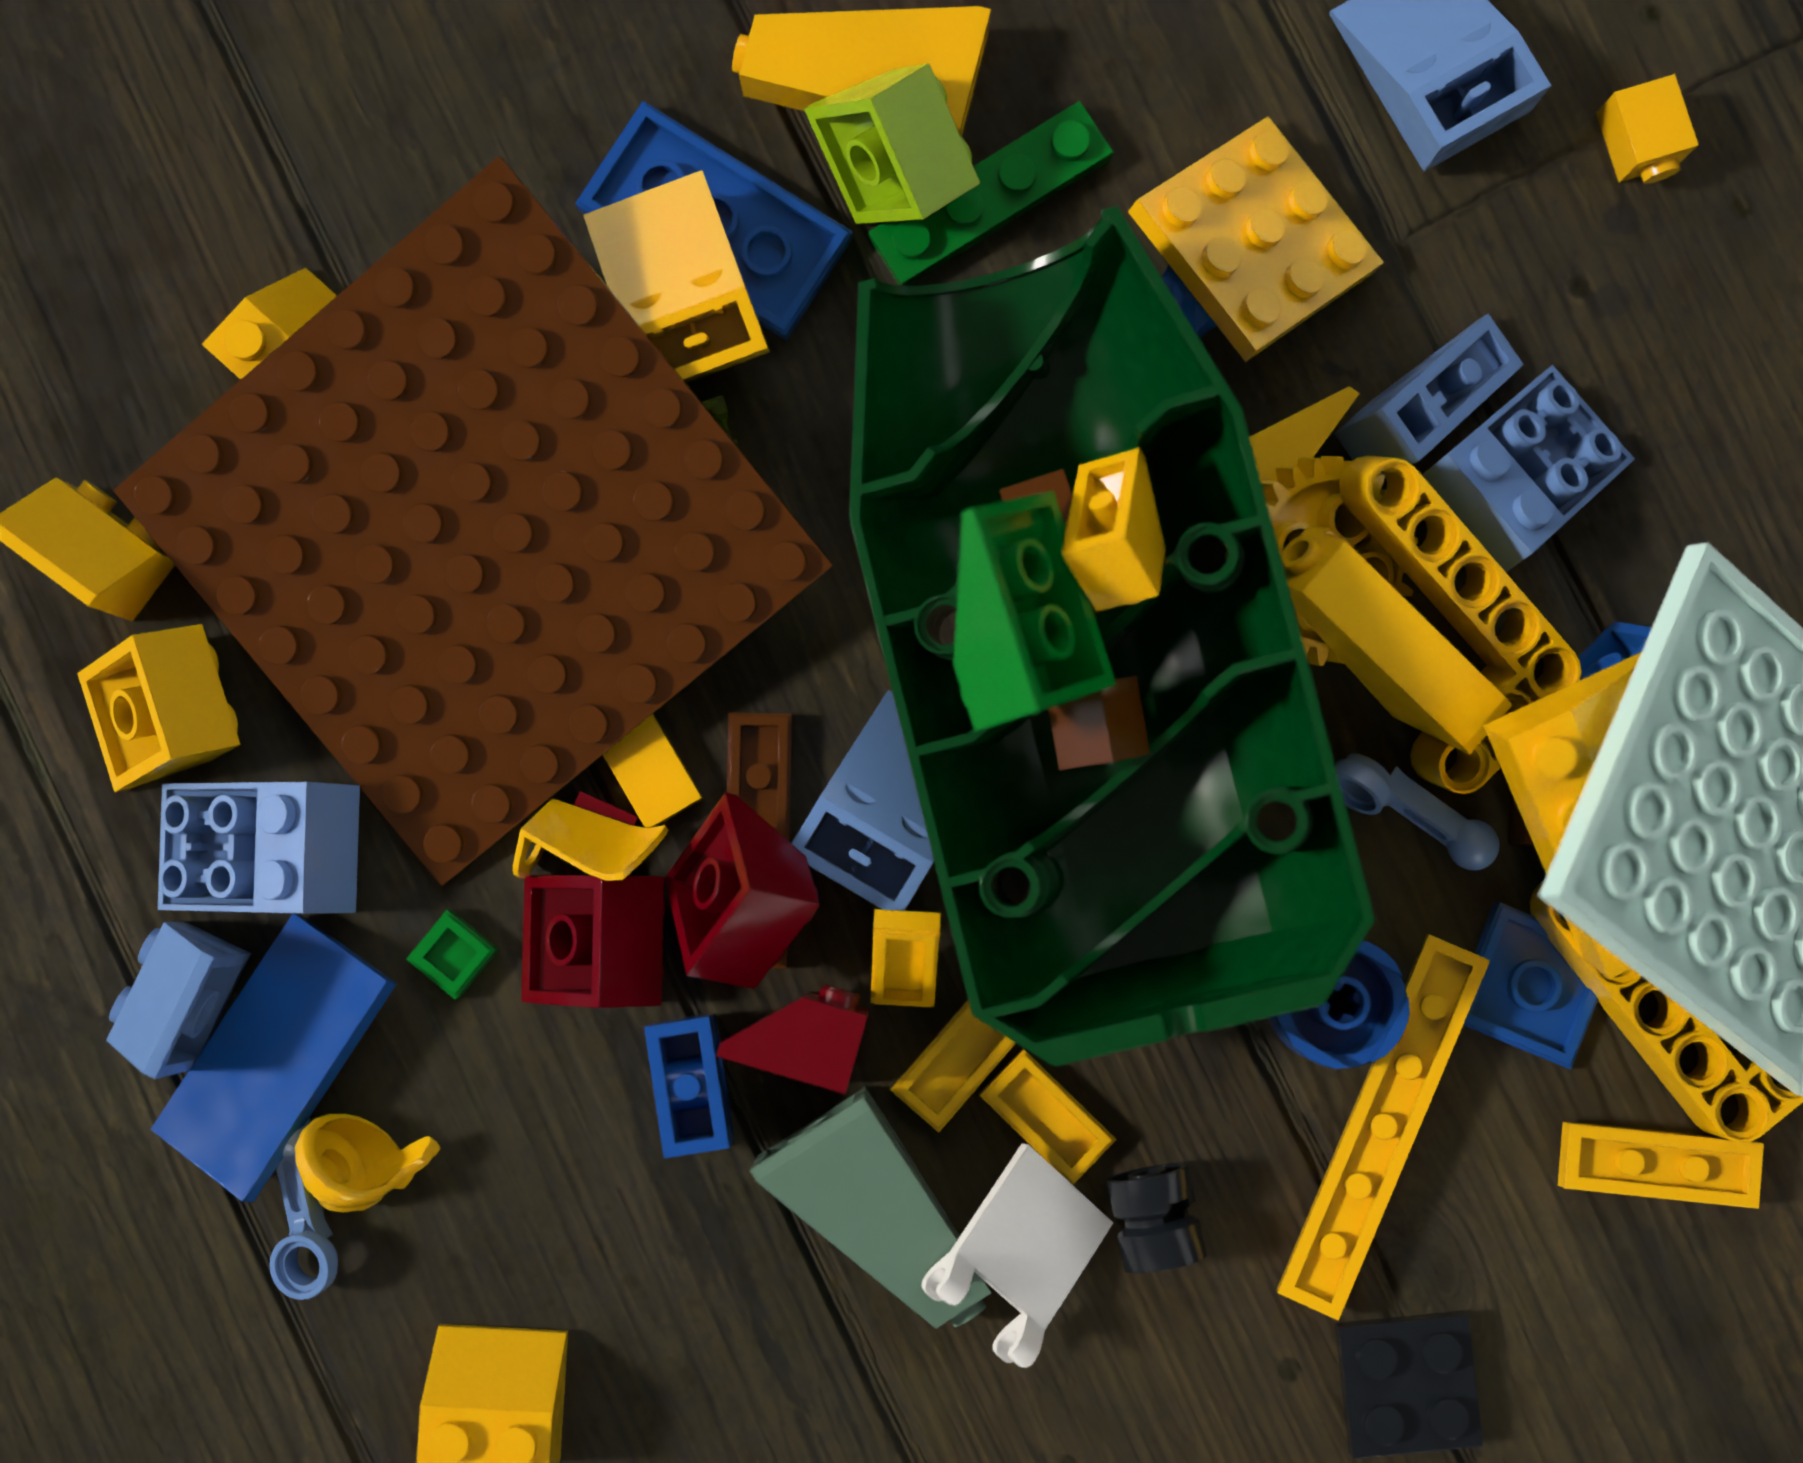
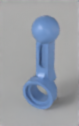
[1334,753,1500,870]
[269,1118,338,1300]

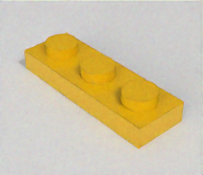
[1557,1121,1764,1209]

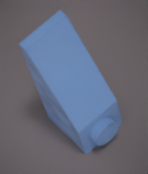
[1334,314,1524,474]

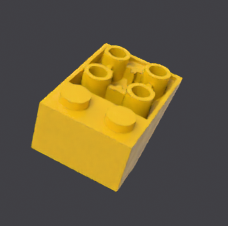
[583,170,770,383]

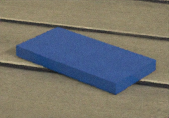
[575,101,853,341]
[150,913,397,1202]

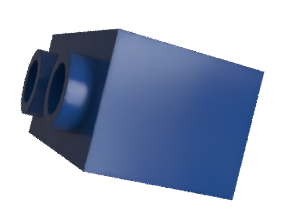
[644,1012,735,1159]

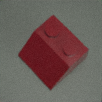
[665,792,820,989]
[521,875,665,1008]
[716,984,870,1094]

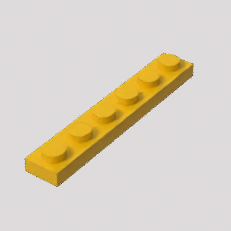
[1277,934,1490,1321]

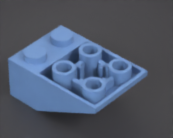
[1329,0,1551,172]
[1422,365,1635,572]
[792,690,934,911]
[158,782,360,913]

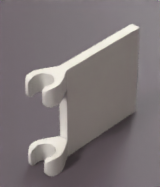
[922,1144,1113,1368]

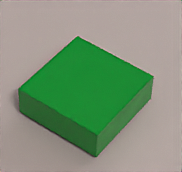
[406,909,500,1000]

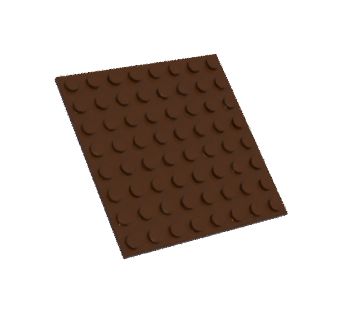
[113,155,834,886]

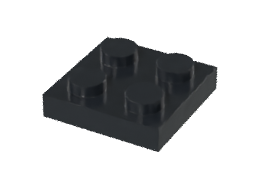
[1335,1311,1483,1459]

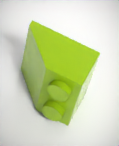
[804,63,980,224]

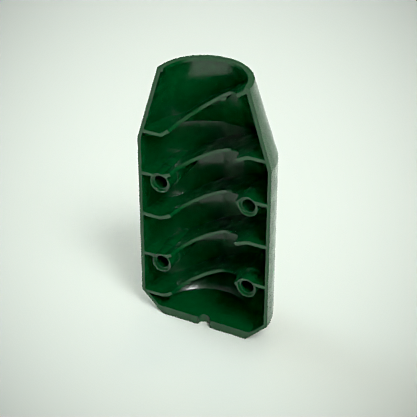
[849,205,1375,1067]

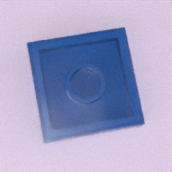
[1463,902,1598,1070]

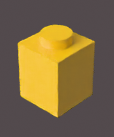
[1596,74,1699,184]

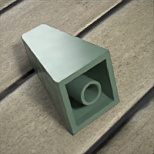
[750,1086,991,1329]

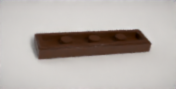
[727,713,793,969]

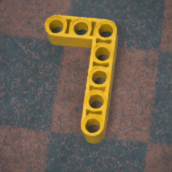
[1339,455,1581,794]
[1530,881,1803,1143]

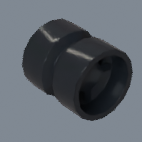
[1106,1163,1207,1273]

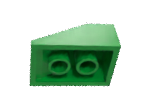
[954,490,1117,731]

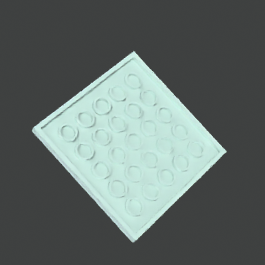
[1539,543,1803,1096]

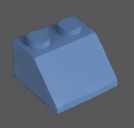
[106,921,252,1079]

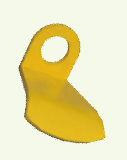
[512,798,668,881]

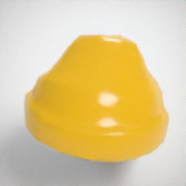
[295,1114,441,1213]

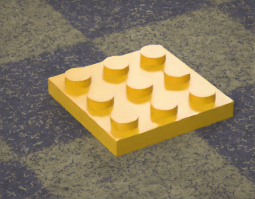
[1128,116,1384,362]

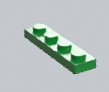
[868,100,1113,286]

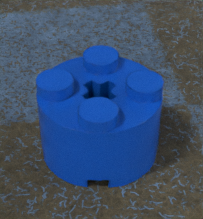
[1268,940,1410,1069]

